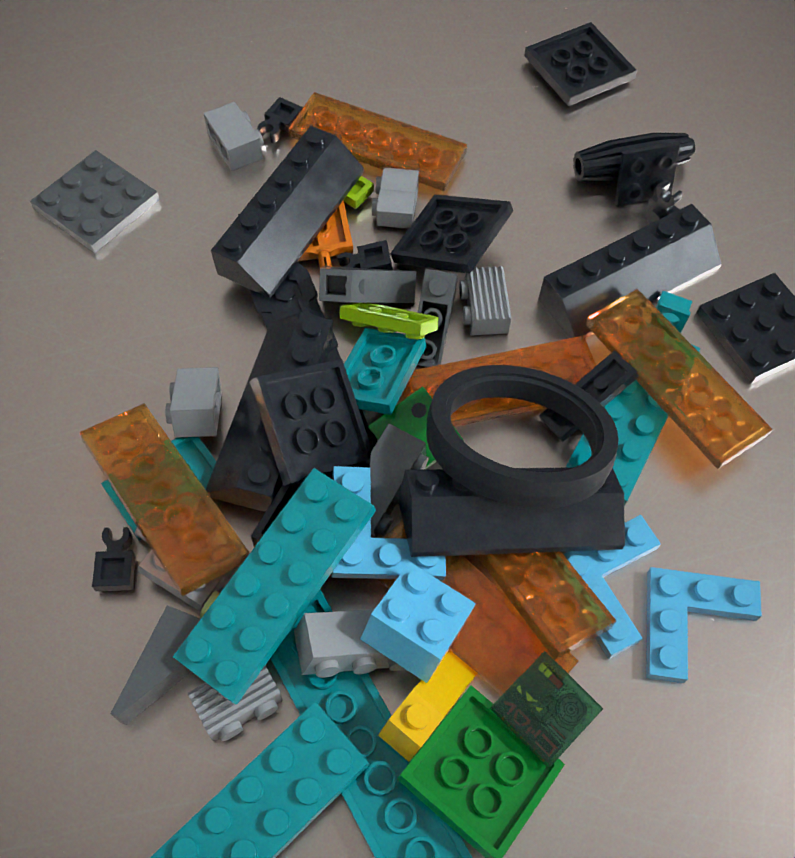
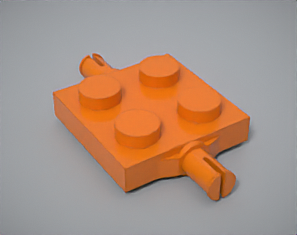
[298,200,353,270]

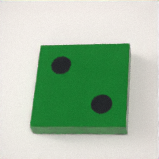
[368,386,464,469]

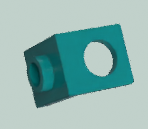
[649,291,692,337]

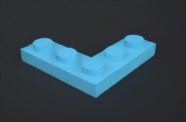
[331,466,446,580]
[549,515,661,659]
[646,567,762,683]

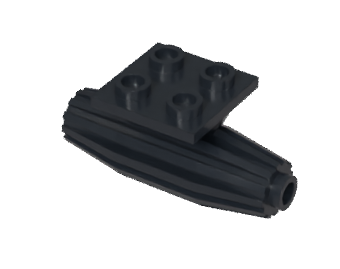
[573,133,695,206]

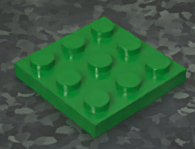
[397,685,565,858]

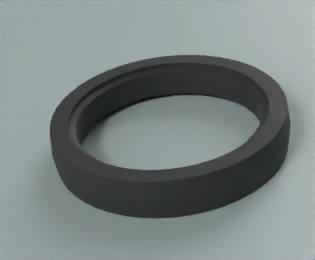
[426,365,619,509]

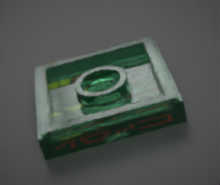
[490,651,603,768]

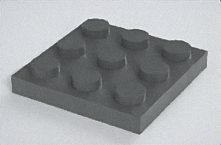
[30,150,160,253]

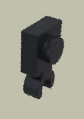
[257,97,304,143]
[643,181,683,224]
[337,240,393,270]
[92,527,136,592]

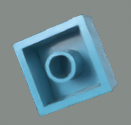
[360,562,476,683]

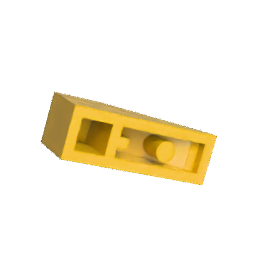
[378,650,477,762]

